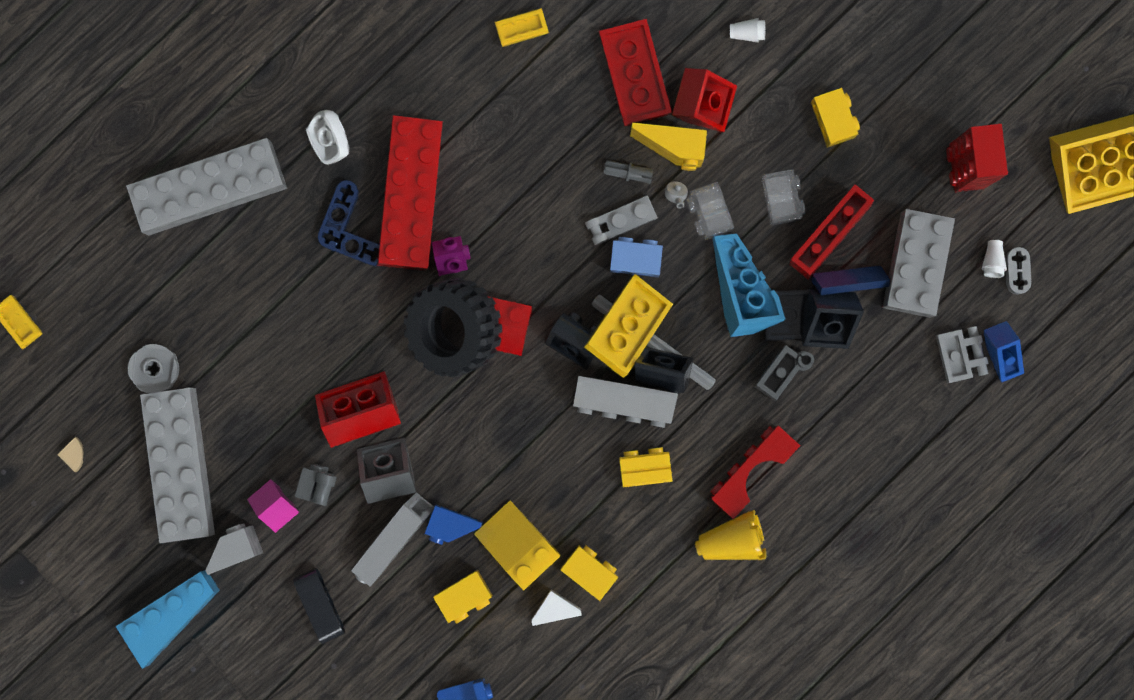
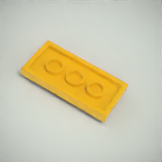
[584,274,673,378]

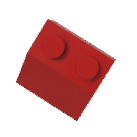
[672,68,737,132]
[487,296,532,356]

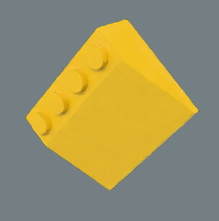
[1049,114,1134,214]

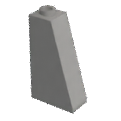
[351,492,434,587]

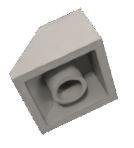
[206,523,263,575]

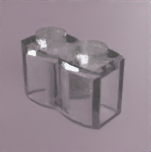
[686,182,734,240]

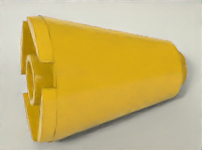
[695,510,766,560]

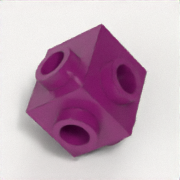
[432,236,471,276]

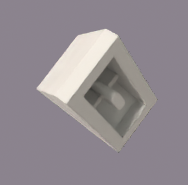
[532,589,582,626]

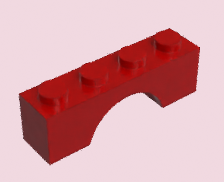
[710,425,800,519]

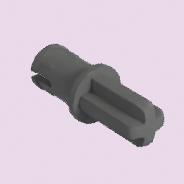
[604,160,653,184]

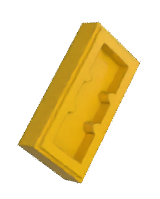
[495,8,549,47]
[0,295,43,349]

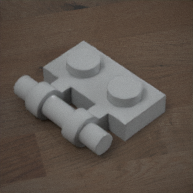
[936,326,989,383]

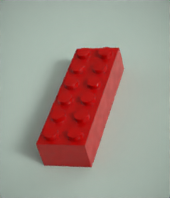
[377,115,443,271]

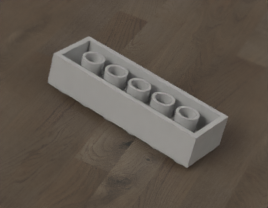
[126,138,287,236]
[140,388,215,543]

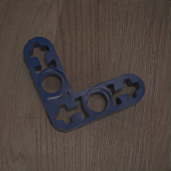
[318,180,379,267]

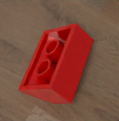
[315,371,401,448]

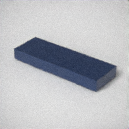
[811,266,890,295]

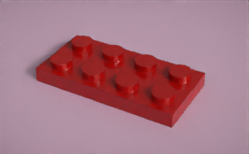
[599,19,672,127]

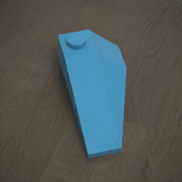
[713,234,785,337]

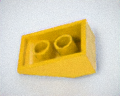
[630,123,707,171]
[474,500,560,591]

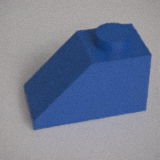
[984,321,1024,382]
[425,505,483,545]

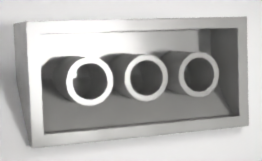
[573,376,678,428]

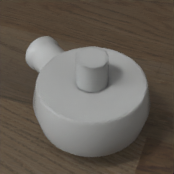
[665,181,688,208]

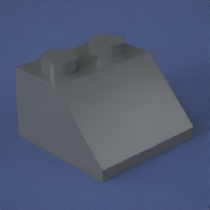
[357,438,416,504]

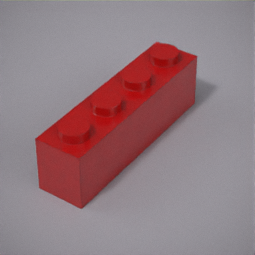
[789,185,874,280]

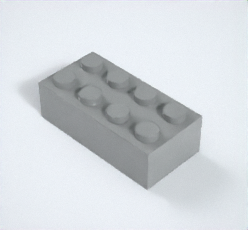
[882,209,955,318]

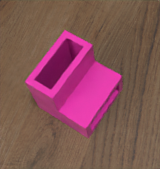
[247,480,299,533]

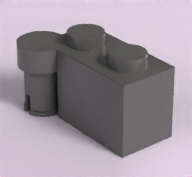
[754,345,814,401]
[295,464,337,506]

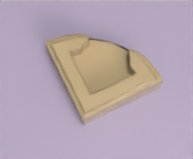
[58,437,83,472]

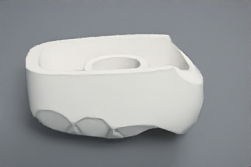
[306,110,349,164]

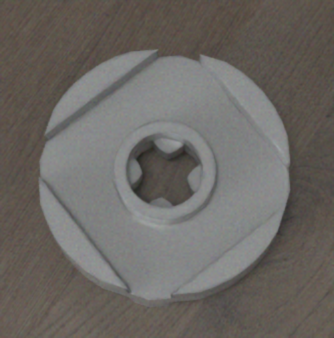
[128,344,179,393]

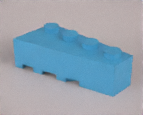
[116,570,220,669]

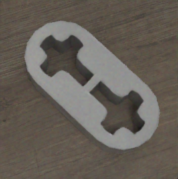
[1005,247,1031,295]

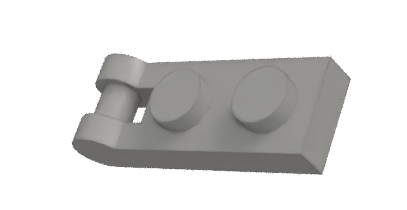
[585,195,658,245]

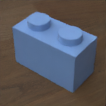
[610,237,663,277]

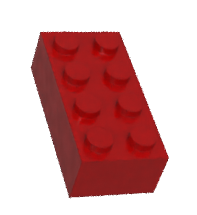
[946,124,1008,192]

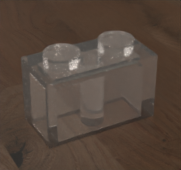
[761,169,805,226]

